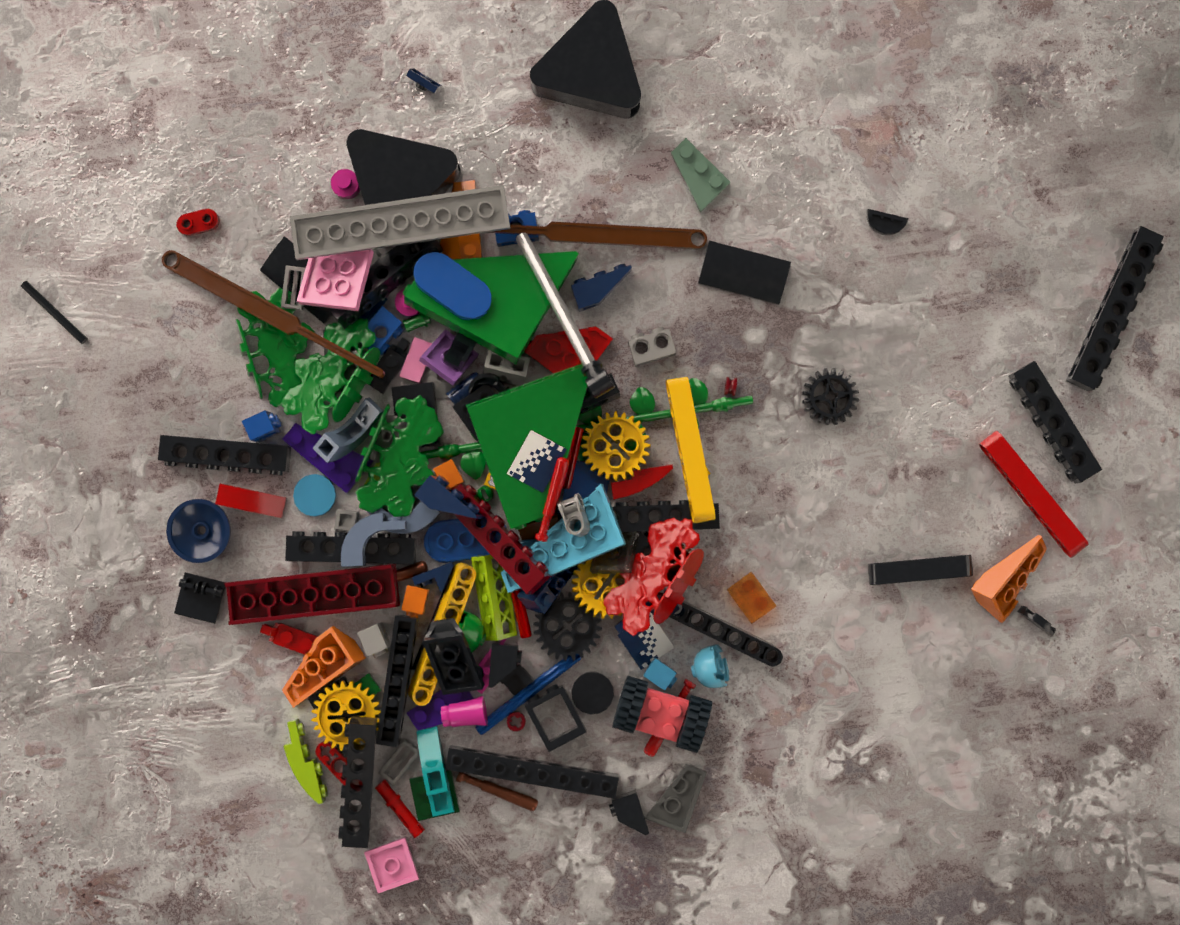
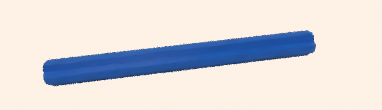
[475,654,581,735]

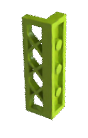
[471,554,517,641]

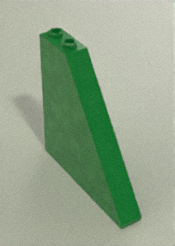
[403,251,579,364]
[466,364,587,530]

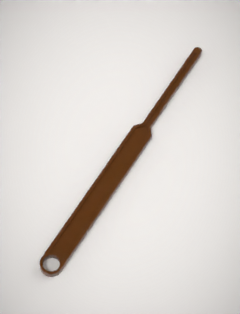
[486,221,707,249]
[162,250,385,378]

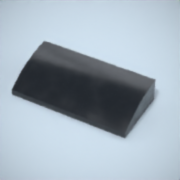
[260,236,332,324]
[698,240,791,305]

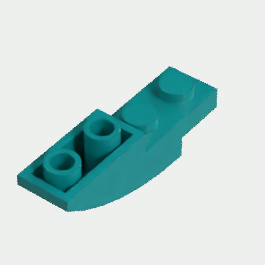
[416,726,455,817]

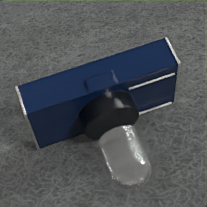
[405,68,443,102]

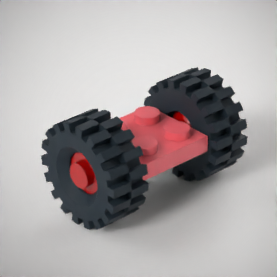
[612,675,712,753]

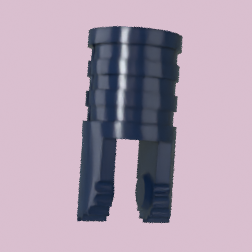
[446,372,482,405]

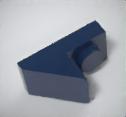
[412,562,455,593]

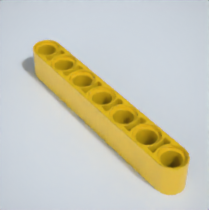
[666,377,715,524]
[408,562,476,706]

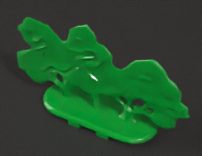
[235,288,315,407]
[281,318,380,435]
[355,395,444,517]

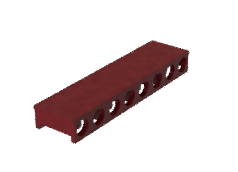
[224,564,400,625]

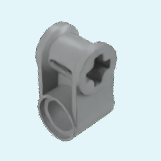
[557,493,590,537]

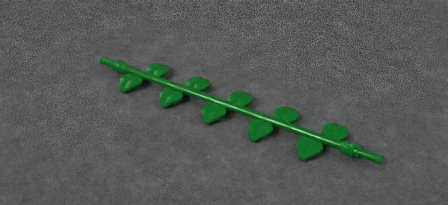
[420,378,753,480]

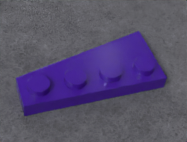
[282,423,375,494]

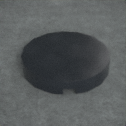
[572,672,614,715]

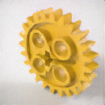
[581,411,651,481]
[571,551,627,619]
[311,680,381,751]

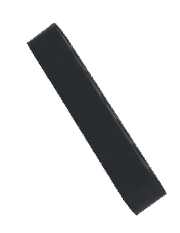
[648,590,783,667]

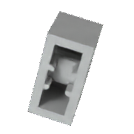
[483,350,530,386]
[357,622,391,658]

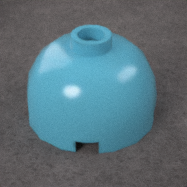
[691,644,729,688]

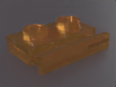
[726,571,776,624]

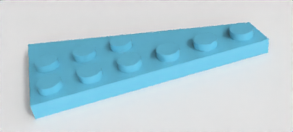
[501,484,626,593]

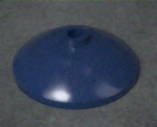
[166,499,231,563]

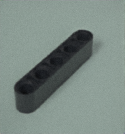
[868,555,973,585]

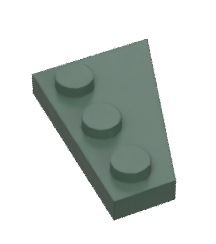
[671,138,730,213]

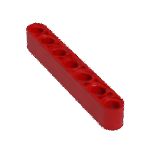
[979,431,1089,558]

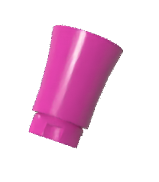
[441,696,488,727]

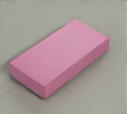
[400,337,432,384]

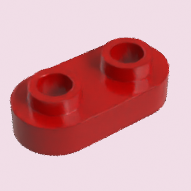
[176,209,220,236]

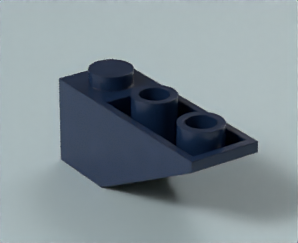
[571,264,632,312]
[415,475,484,519]
[517,565,578,614]

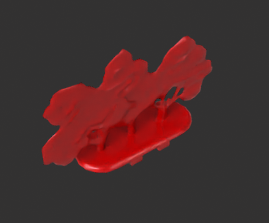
[603,517,704,636]

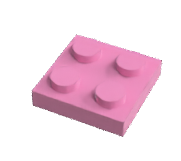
[364,837,419,893]

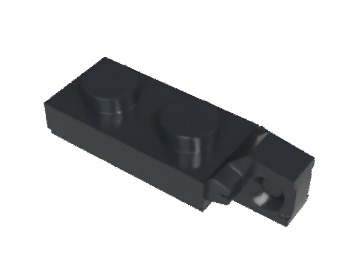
[370,337,411,394]

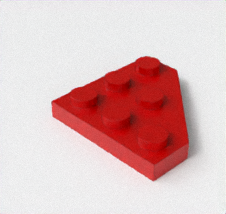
[524,326,613,374]

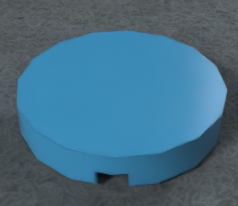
[293,474,337,517]

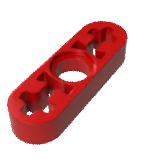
[315,741,362,785]

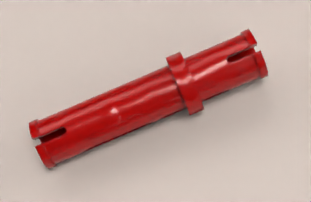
[375,779,425,838]

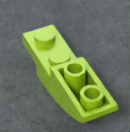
[283,719,328,804]

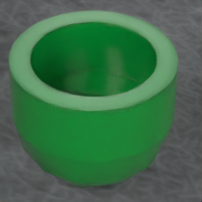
[477,486,494,503]

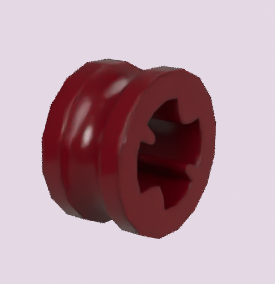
[724,377,737,397]
[507,711,526,731]

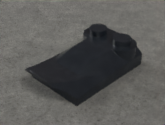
[422,618,485,695]

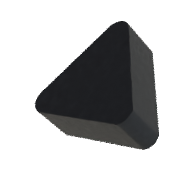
[530,0,641,119]
[346,129,461,205]

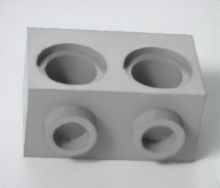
[628,327,676,367]

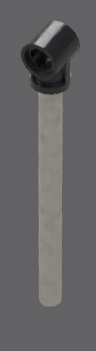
[516,233,615,398]

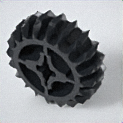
[801,368,859,425]

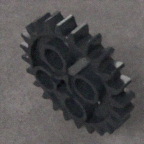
[533,592,602,662]

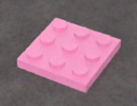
[297,249,374,311]

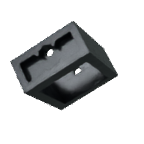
[525,684,587,752]

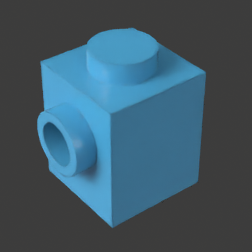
[643,657,677,691]

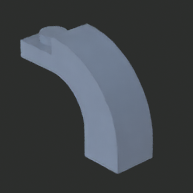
[313,397,384,463]
[367,501,441,534]
[341,513,407,567]

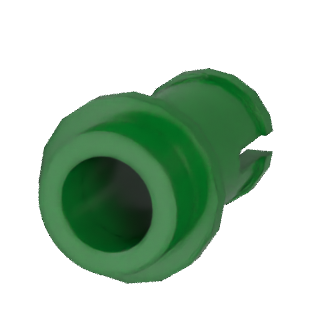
[403,312,431,333]

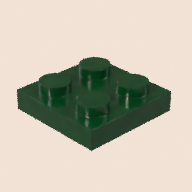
[409,770,460,821]

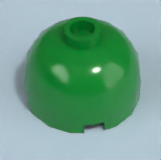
[458,611,486,652]

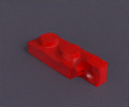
[260,623,318,655]

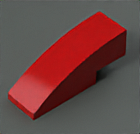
[610,464,673,500]
[215,483,287,518]

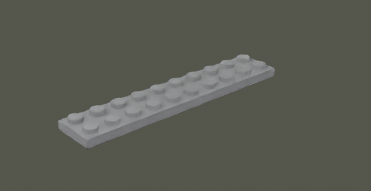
[289,185,510,260]

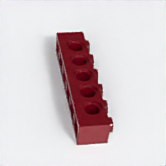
[454,484,551,595]

